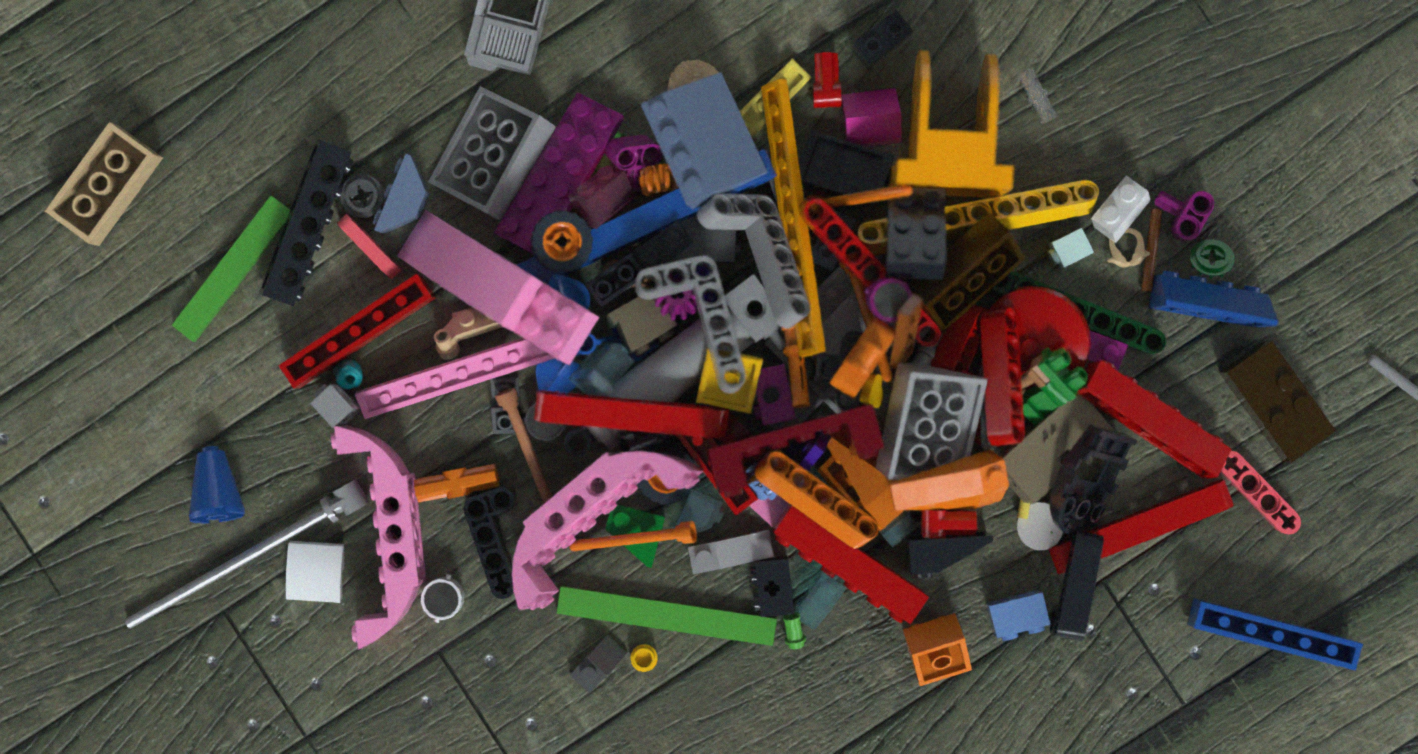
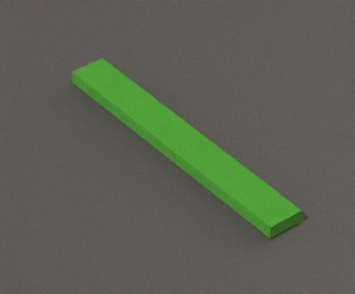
[557,586,777,646]

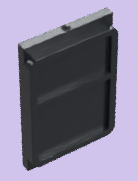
[799,130,894,206]

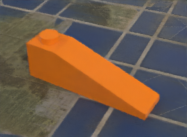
[827,424,904,531]
[889,449,1009,510]

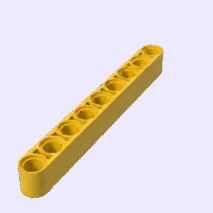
[857,180,1099,256]

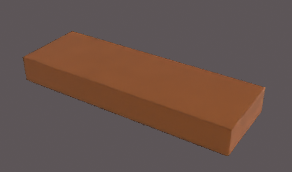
[890,294,922,370]

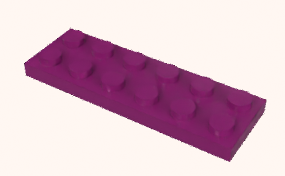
[494,92,625,255]

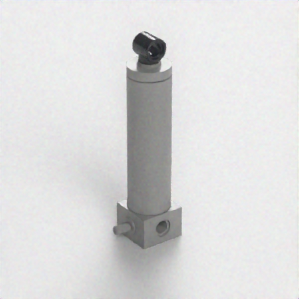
[564,274,786,456]

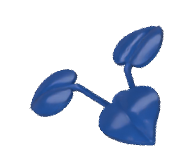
[536,273,659,392]

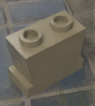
[605,297,678,358]

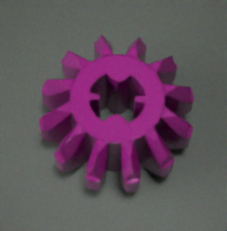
[654,273,697,321]

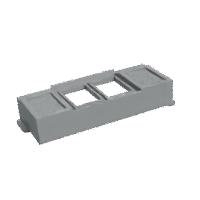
[464,0,550,76]

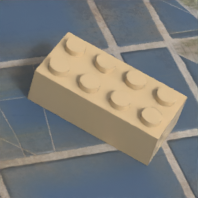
[45,122,163,246]

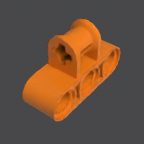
[829,316,896,399]

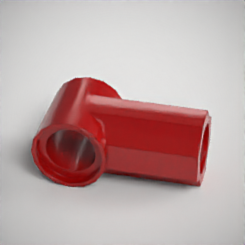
[813,52,841,108]
[921,509,977,538]

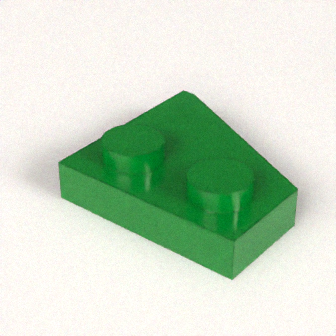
[605,504,665,568]

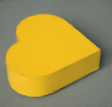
[859,373,883,408]

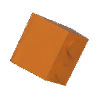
[903,613,972,686]

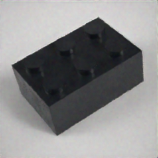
[886,188,946,280]

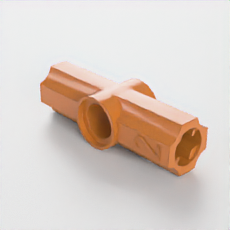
[414,463,500,503]

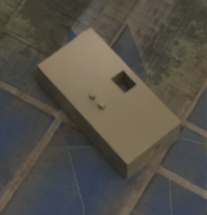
[997,394,1114,504]

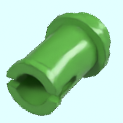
[783,612,806,649]

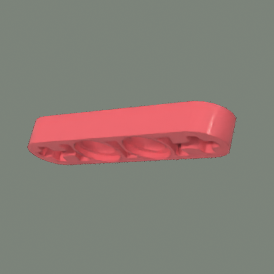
[1221,451,1301,535]

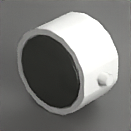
[421,574,465,623]

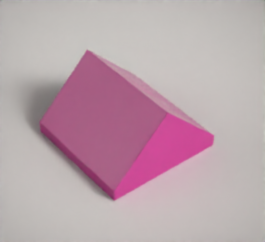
[841,88,902,147]

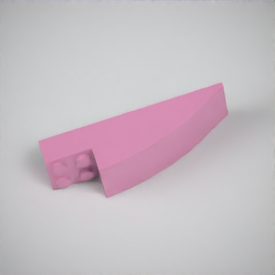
[397,210,599,365]

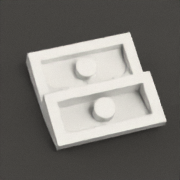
[286,541,344,603]

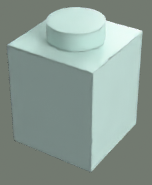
[1047,228,1094,269]

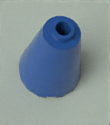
[189,446,245,523]

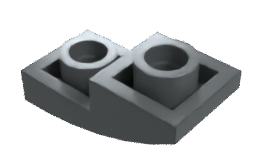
[490,374,520,434]

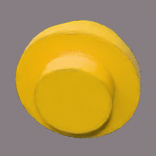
[630,644,658,672]

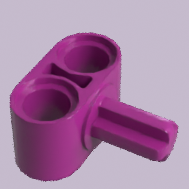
[605,135,663,192]
[1154,191,1215,242]

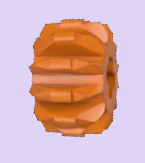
[639,163,679,197]

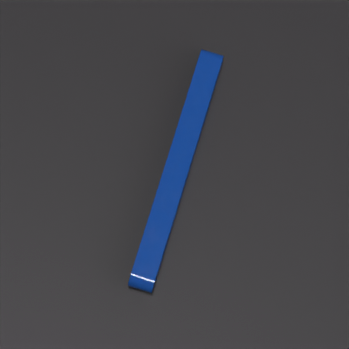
[516,150,777,285]

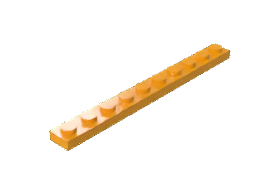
[761,79,826,357]

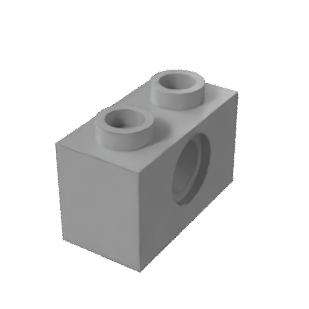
[310,384,361,428]

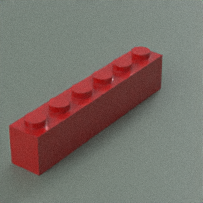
[278,274,436,389]
[1078,360,1232,479]
[772,503,929,624]

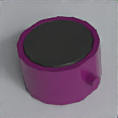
[865,277,912,321]

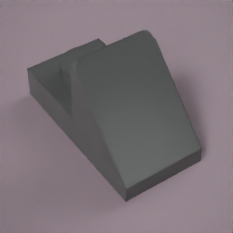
[570,634,627,693]

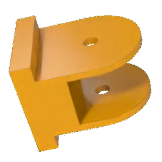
[888,50,1013,198]

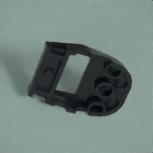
[1050,424,1137,535]

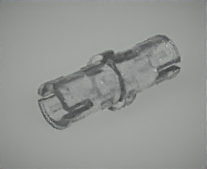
[1017,68,1058,125]

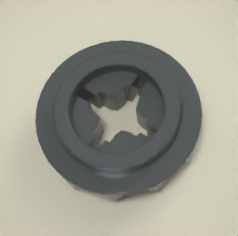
[340,174,385,218]

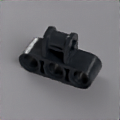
[809,330,862,411]

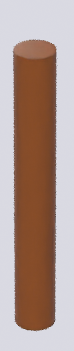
[1141,209,1162,292]

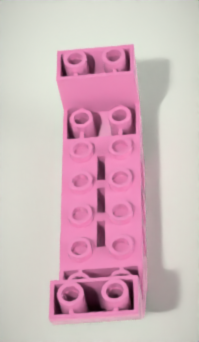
[331,425,427,649]
[512,451,704,610]

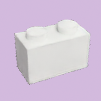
[1091,176,1150,243]

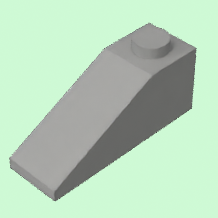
[688,529,774,574]

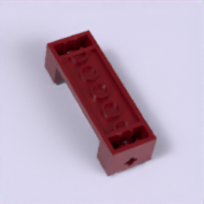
[706,404,884,498]

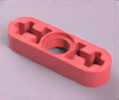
[337,213,402,280]

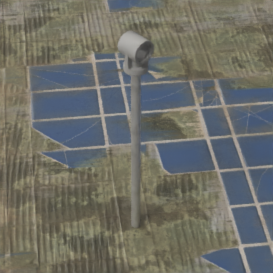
[125,479,370,629]

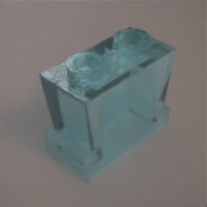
[568,343,634,396]

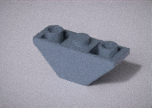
[373,154,429,234]

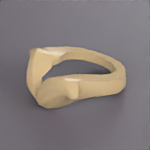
[1107,227,1150,267]

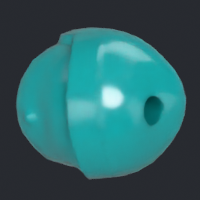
[333,359,363,389]

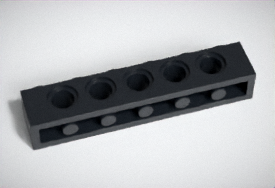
[259,139,353,307]

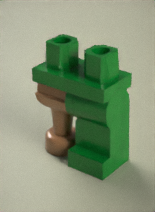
[1021,348,1088,426]

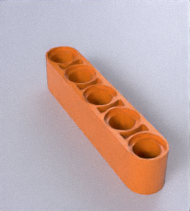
[755,451,879,548]

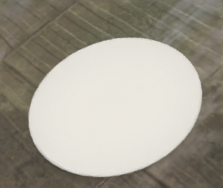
[1017,502,1063,550]

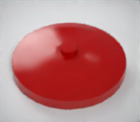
[980,286,1091,391]

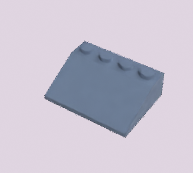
[641,72,768,209]

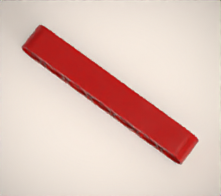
[799,198,941,347]
[534,390,729,438]
[1048,479,1234,574]

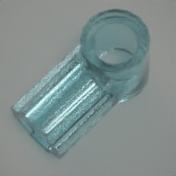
[879,510,922,547]

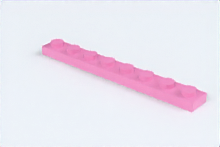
[355,338,555,419]

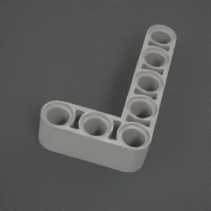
[697,193,810,329]
[635,256,745,393]

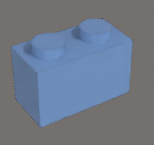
[986,590,1051,641]

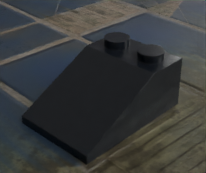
[905,531,994,579]

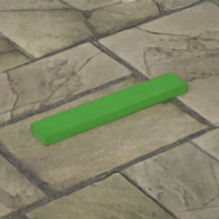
[171,196,290,342]

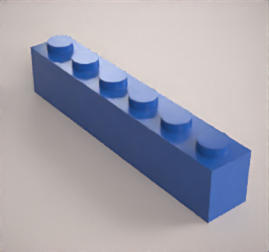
[1187,598,1363,671]

